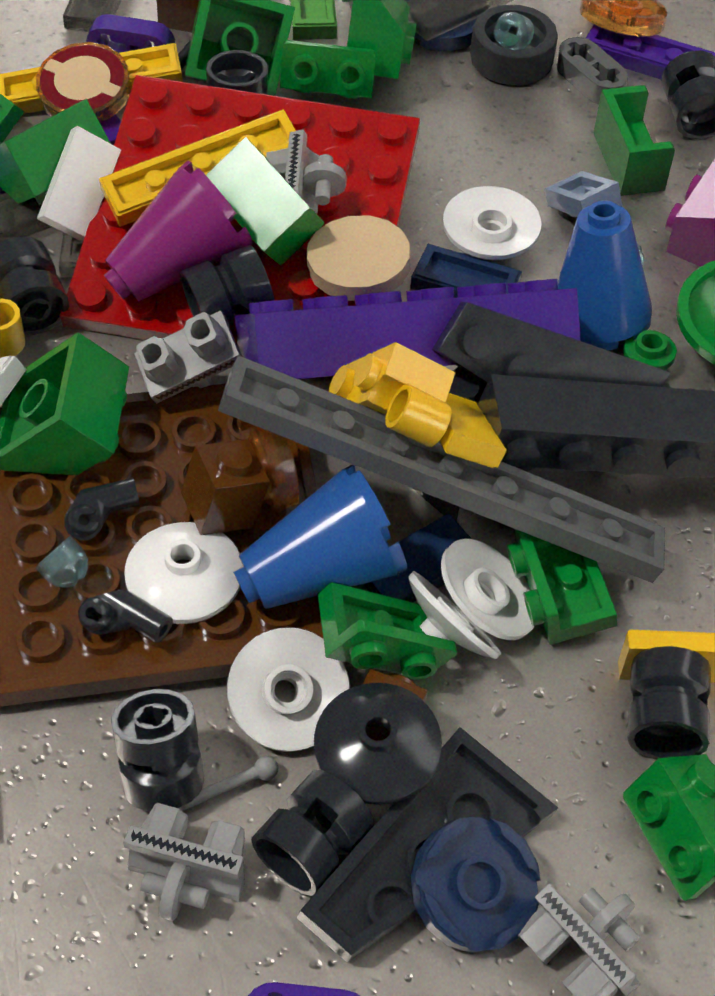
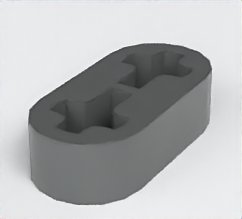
[556,37,628,104]

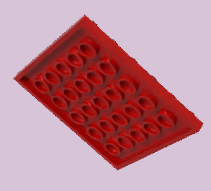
[60,75,420,344]

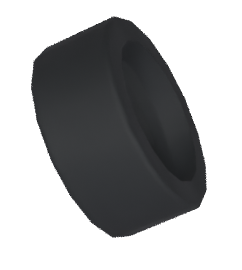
[470,5,558,85]

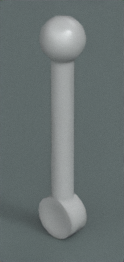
[178,756,279,811]

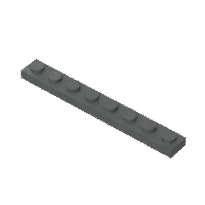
[218,355,665,583]

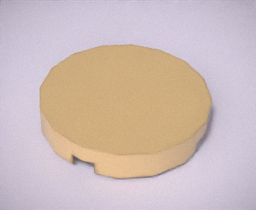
[307,215,410,301]

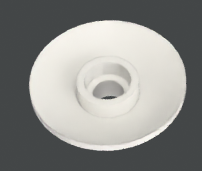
[443,186,542,260]
[124,522,243,624]
[441,539,534,640]
[408,571,501,659]
[227,628,349,751]

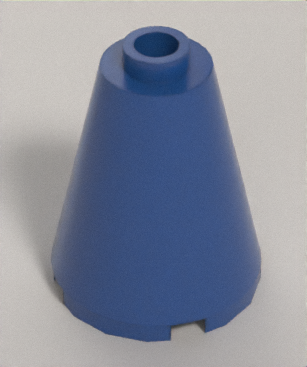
[558,201,652,351]
[233,464,407,609]

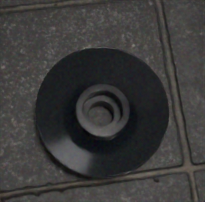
[314,683,442,805]

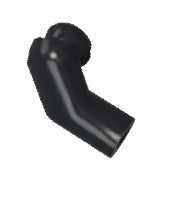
[64,478,139,540]
[78,590,173,643]

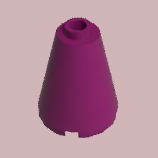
[104,160,254,302]

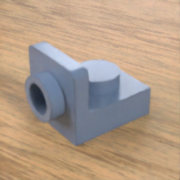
[545,171,622,217]

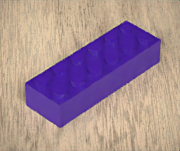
[235,279,581,379]

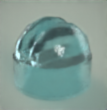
[493,12,534,50]
[35,536,88,588]

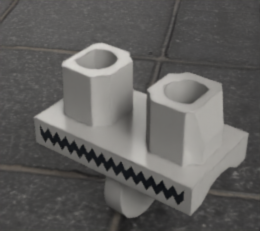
[266,130,347,213]
[134,310,242,404]
[123,803,245,921]
[519,884,641,996]

